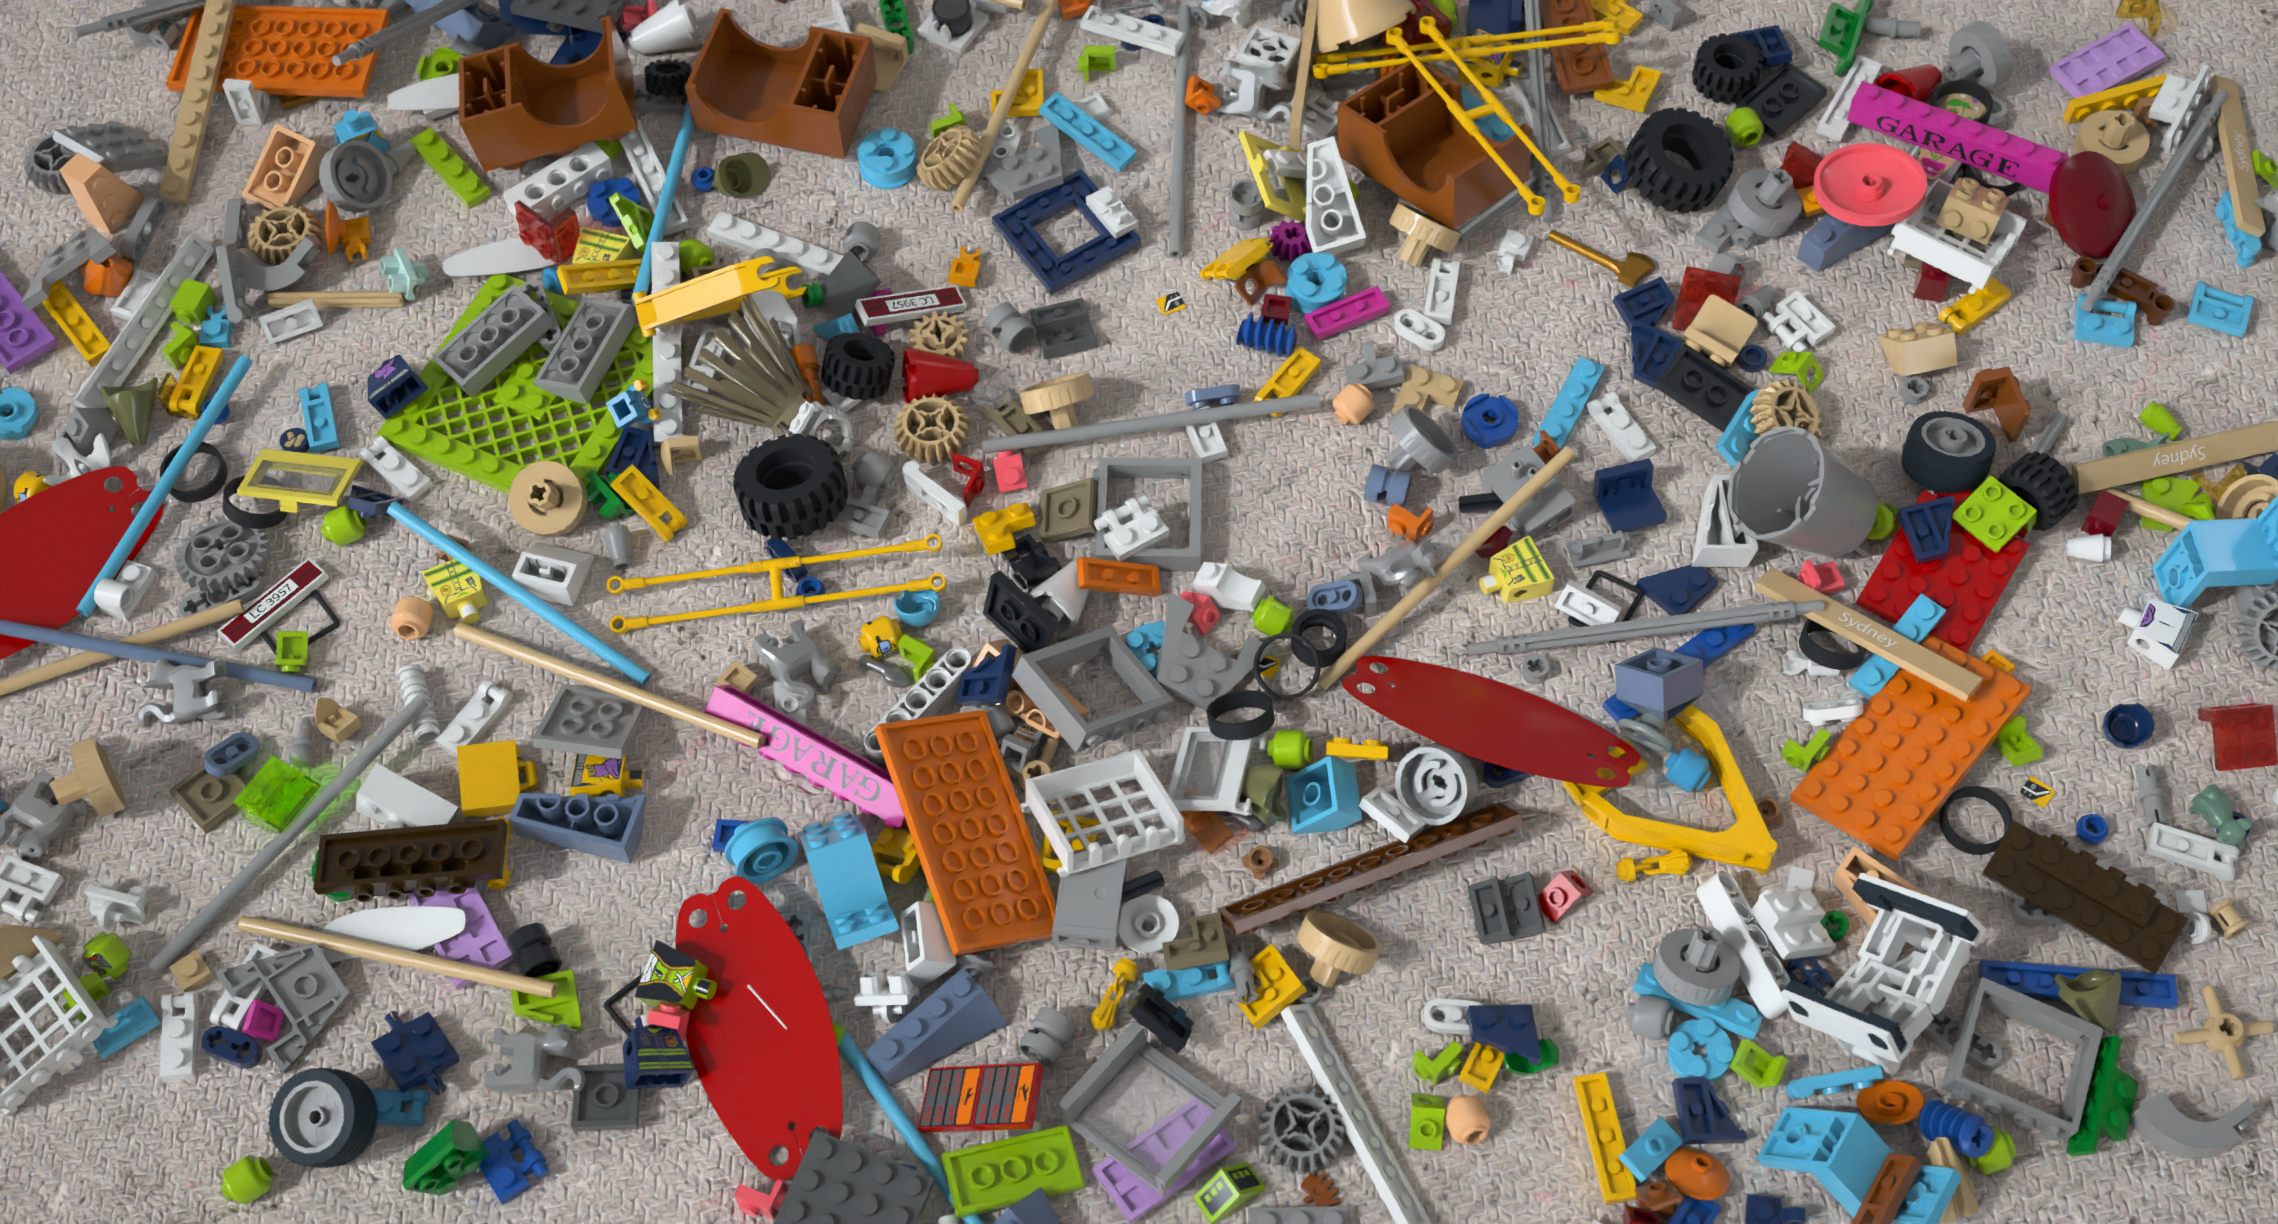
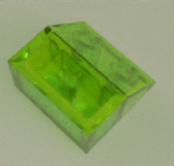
[233,755,321,833]

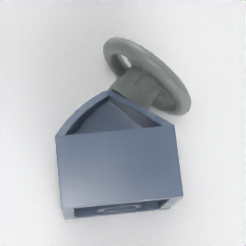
[1615,647,1704,753]

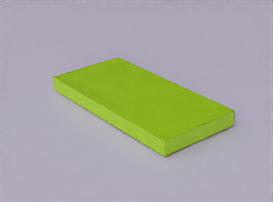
[941,1124,1085,1219]

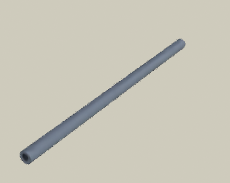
[0,619,317,693]

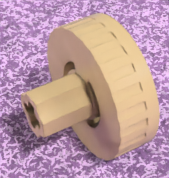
[2073,110,2150,176]
[1389,202,1462,268]
[1019,371,1095,429]
[509,461,588,538]
[2216,474,2278,520]
[50,736,127,818]
[1296,910,1382,987]

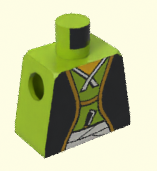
[634,940,717,1010]

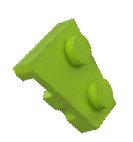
[511,969,584,1031]

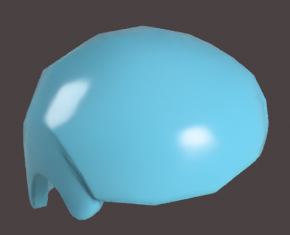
[893,589,941,627]

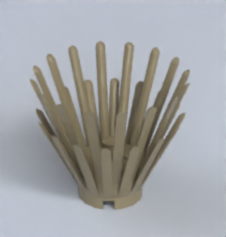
[667,294,814,436]

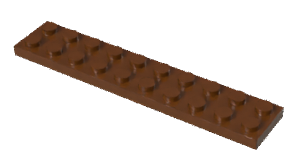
[1217,802,1524,935]

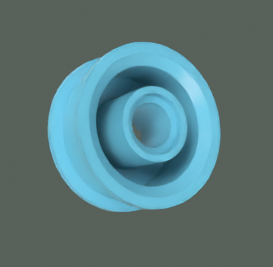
[858,127,918,189]
[1285,253,1347,314]
[724,817,799,885]

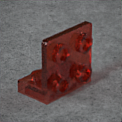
[515,200,580,266]
[1672,266,1741,331]
[2198,702,2278,771]

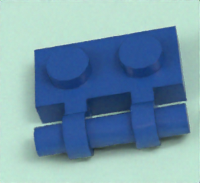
[479,1119,549,1205]

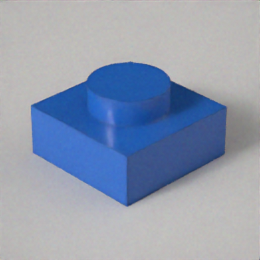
[712,819,748,853]

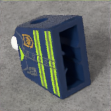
[622,1014,695,1089]

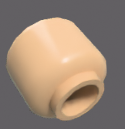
[1332,383,1374,425]
[391,596,433,640]
[1444,1095,1491,1146]

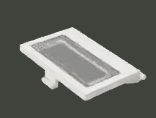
[1167,727,1268,816]

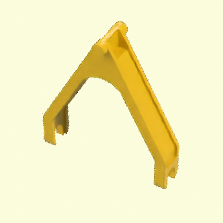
[632,256,807,338]
[1581,704,1778,875]

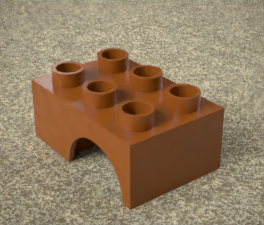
[685,8,877,159]
[459,15,638,172]
[1338,59,1532,230]

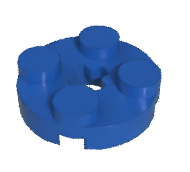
[587,177,642,227]
[1461,394,1518,449]

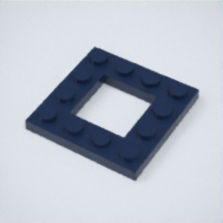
[992,169,1141,295]

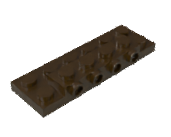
[313,819,507,902]
[1981,821,2188,973]

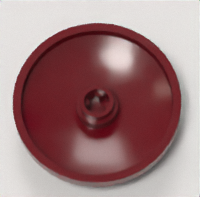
[2049,151,2137,260]

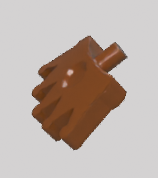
[1301,1171,1341,1207]

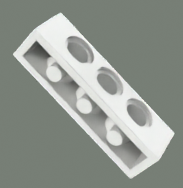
[503,141,614,229]

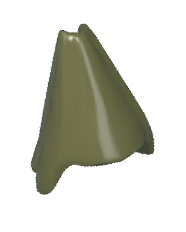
[101,377,158,447]
[1239,764,1287,827]
[2054,969,2122,1035]

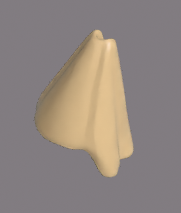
[0,924,62,981]
[1914,1137,1979,1223]

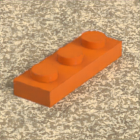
[1076,557,1161,597]

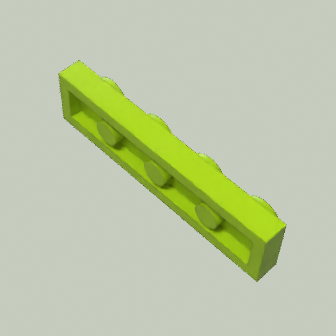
[409,127,491,209]

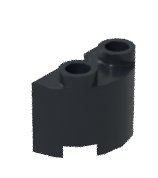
[1000,533,1062,590]

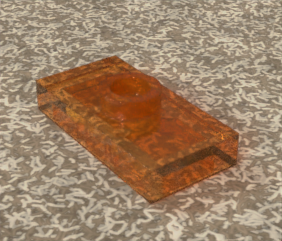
[1179,789,1234,855]

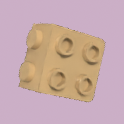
[855,22,909,94]
[1935,178,2010,245]
[1681,294,1757,369]

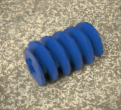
[1236,312,1297,358]
[1919,1099,1994,1158]

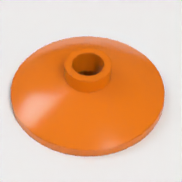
[325,201,347,255]
[1856,1080,1924,1125]
[1665,1148,1730,1201]

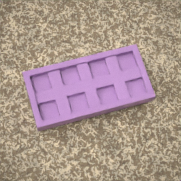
[2048,23,2166,98]
[407,886,515,990]
[1092,1098,1237,1224]

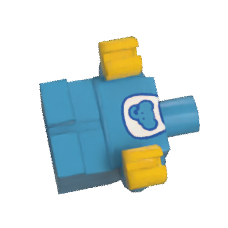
[606,379,663,428]

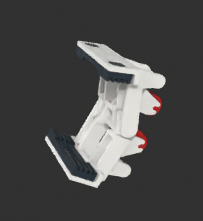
[1780,873,1986,1074]

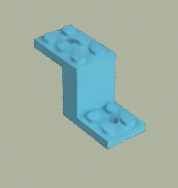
[2152,495,2278,609]
[798,812,899,950]
[1756,1106,1962,1224]

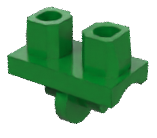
[586,470,634,522]

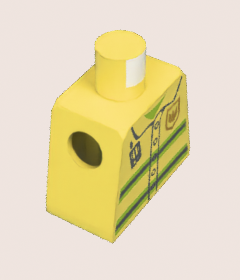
[573,226,635,264]
[1479,536,1555,603]
[421,551,488,624]

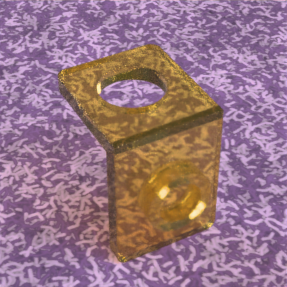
[2115,0,2162,37]
[157,372,208,420]
[2190,462,2247,500]

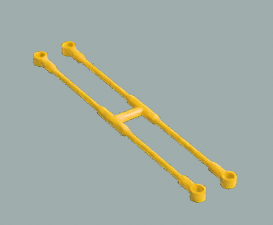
[1386,16,1581,216]
[1313,17,1622,79]
[606,534,947,635]

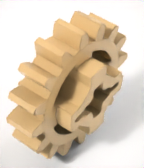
[909,311,969,358]

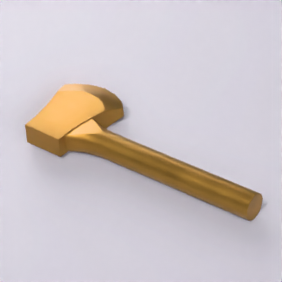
[1548,229,1655,288]

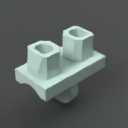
[379,247,429,300]

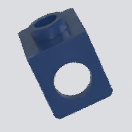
[1600,154,1631,194]

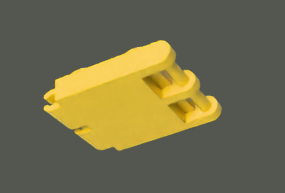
[1200,238,1273,280]

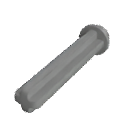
[2029,412,2068,454]

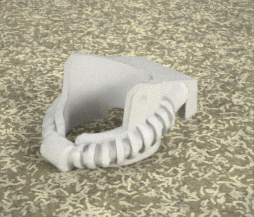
[789,401,854,456]

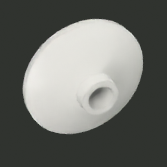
[1118,894,1179,953]

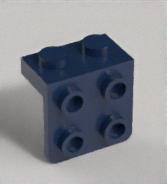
[1466,0,1526,42]
[1593,458,1667,533]

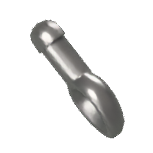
[859,654,912,688]
[1211,811,1262,833]

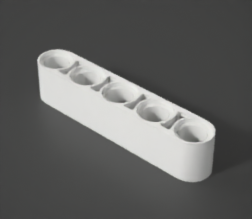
[864,647,972,766]
[1697,870,1791,1020]

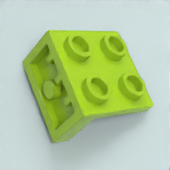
[1952,475,2037,553]

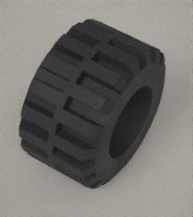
[1692,33,1763,104]
[821,332,895,400]
[1998,451,2079,531]

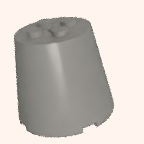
[1727,426,1877,557]

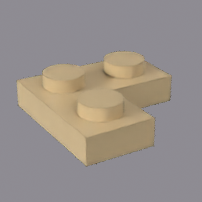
[1392,365,1464,415]

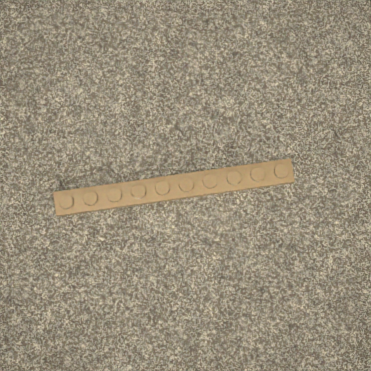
[159,0,237,205]

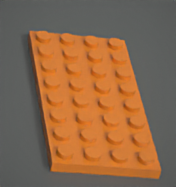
[166,5,391,98]
[1790,634,2032,861]
[874,710,1056,956]

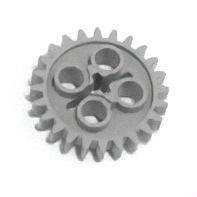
[174,515,272,593]

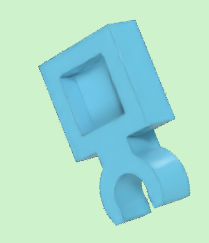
[199,304,233,348]

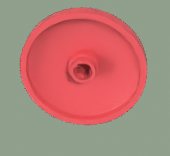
[1813,143,1927,227]

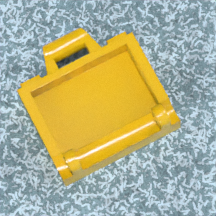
[457,740,538,818]

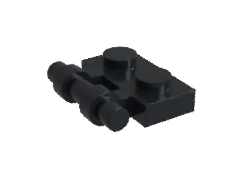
[1128,982,1194,1054]

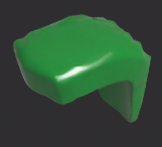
[1504,1038,1560,1076]

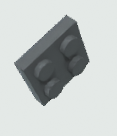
[571,1064,641,1131]

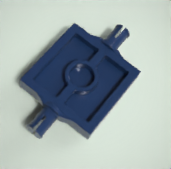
[371,1011,460,1095]

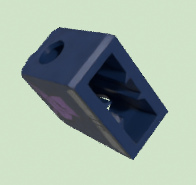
[367,355,429,420]

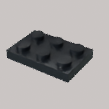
[1735,62,1828,139]
[1654,343,1755,433]
[983,570,1061,654]

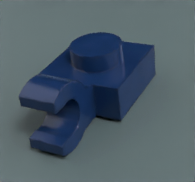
[1744,1194,1805,1224]

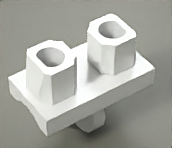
[85,879,148,929]
[854,971,920,1024]

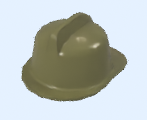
[711,152,771,198]

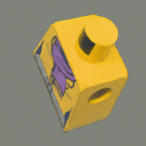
[1457,29,1524,87]
[570,754,644,797]

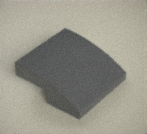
[821,250,881,317]
[1030,298,1098,359]
[1467,871,1547,945]

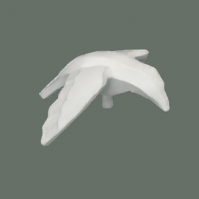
[43,433,112,491]

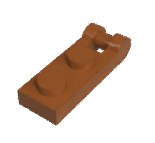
[1851,1153,1922,1224]

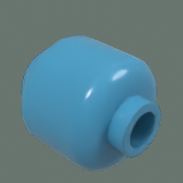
[1664,747,1712,792]

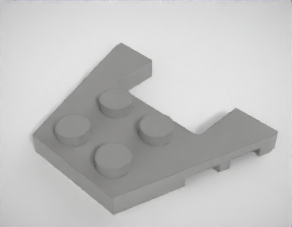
[979,124,1064,201]
[21,226,117,310]
[1156,593,1273,711]
[215,943,351,1074]

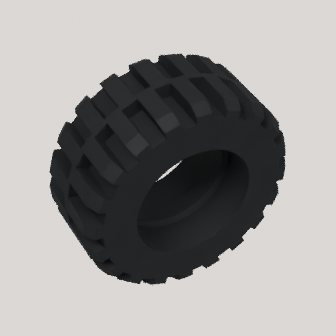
[1625,108,1734,213]
[733,434,849,540]

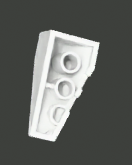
[1306,136,1366,254]

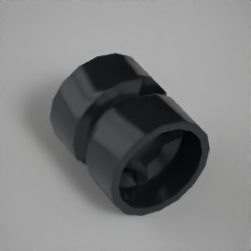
[507,923,562,978]

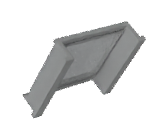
[1057,1022,1243,1197]

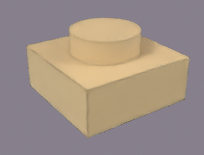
[716,660,759,694]
[169,949,215,992]

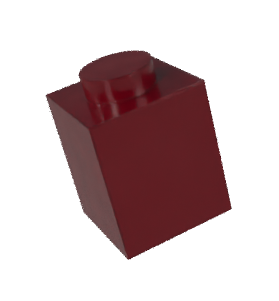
[1913,261,1950,303]
[2081,489,2129,537]

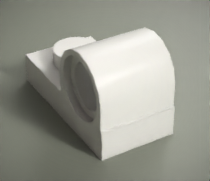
[223,79,270,126]
[94,560,156,621]

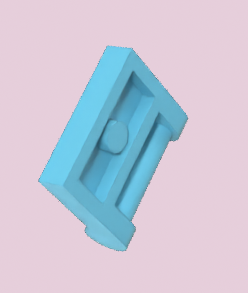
[2186,281,2254,338]
[2074,293,2137,348]

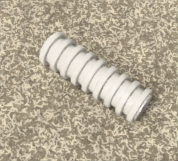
[396,664,441,744]

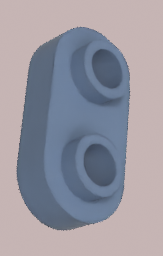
[1185,384,1241,410]
[1307,580,1363,614]
[204,732,259,777]

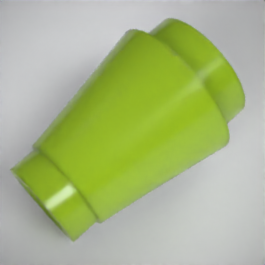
[2138,400,2183,441]

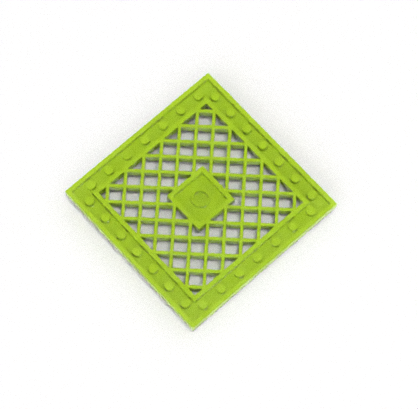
[376,273,685,509]

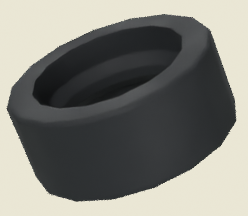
[1291,609,1347,668]

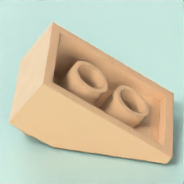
[242,124,330,210]

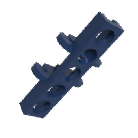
[1784,957,1836,998]

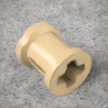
[2207,898,2251,940]

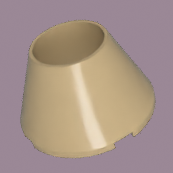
[1318,0,1417,53]

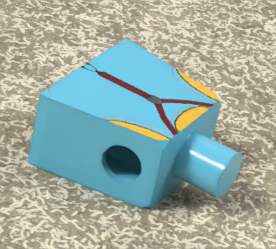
[333,110,392,168]

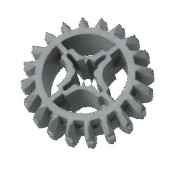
[23,129,77,195]
[2235,590,2278,670]
[1257,1085,1346,1175]

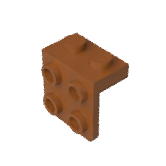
[1962,366,2031,443]

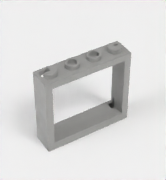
[1090,457,1202,572]
[1012,626,1174,753]
[1941,977,2103,1141]

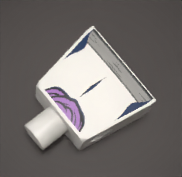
[2117,599,2198,670]

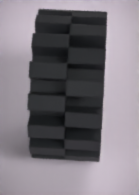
[644,59,692,97]

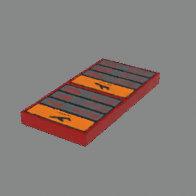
[918,1063,1044,1133]

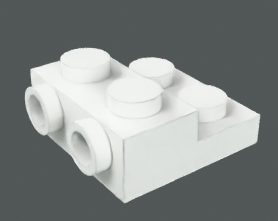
[1751,886,1836,960]

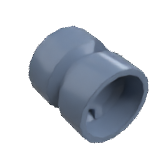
[1364,464,1412,508]

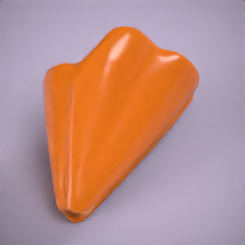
[77,253,134,298]

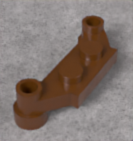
[2070,257,2175,326]

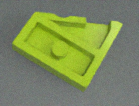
[609,192,654,254]
[2141,476,2201,532]

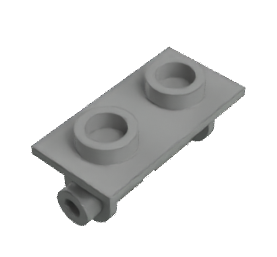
[1280,0,1308,28]
[1566,530,1630,568]

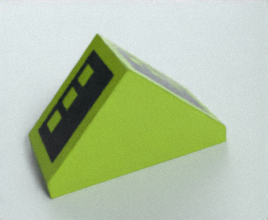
[1194,1162,1266,1224]

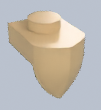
[661,435,703,475]
[315,697,363,744]

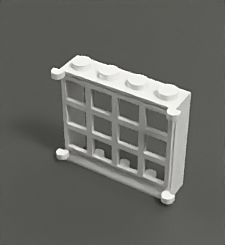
[1887,178,2028,295]
[1020,749,1186,878]
[0,935,118,1116]

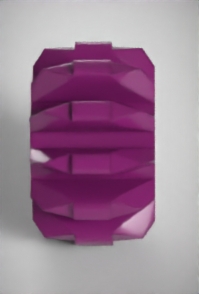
[1269,218,1312,264]

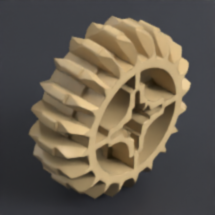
[916,124,983,192]
[247,202,324,265]
[1749,379,1824,438]
[894,393,970,465]

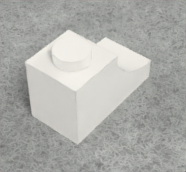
[1192,562,1266,611]

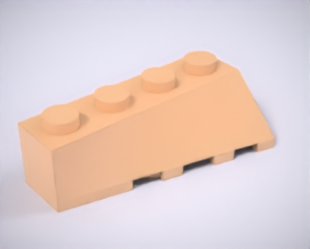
[973,639,1090,739]

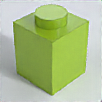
[170,278,218,326]

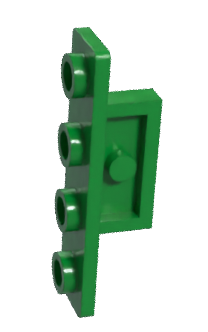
[1817,0,1874,77]
[2066,1035,2139,1157]

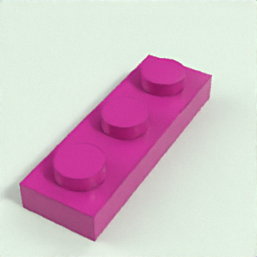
[1304,285,1390,341]

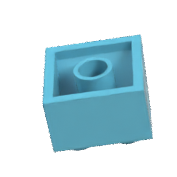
[1286,755,1362,834]

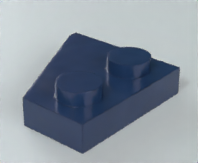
[1897,495,1954,564]

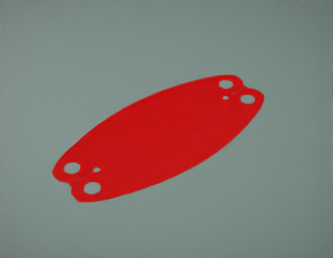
[0,466,164,660]
[1342,656,1641,788]
[675,876,843,1181]

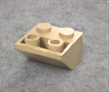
[1878,322,1958,376]

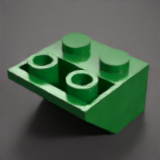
[402,1119,490,1196]

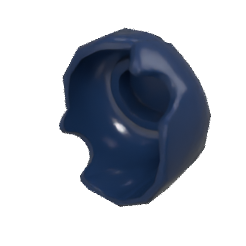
[2102,703,2155,749]

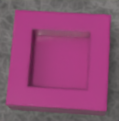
[242,1000,285,1042]

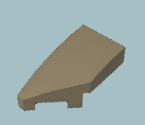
[1581,136,1625,178]

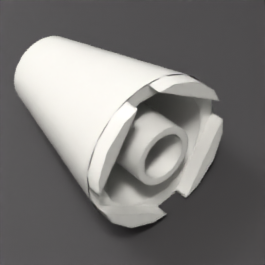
[628,0,704,55]
[1027,560,1090,639]

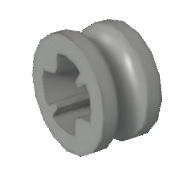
[1191,2,1216,28]
[1900,376,1929,405]
[1521,654,1549,684]
[1295,975,1322,1007]

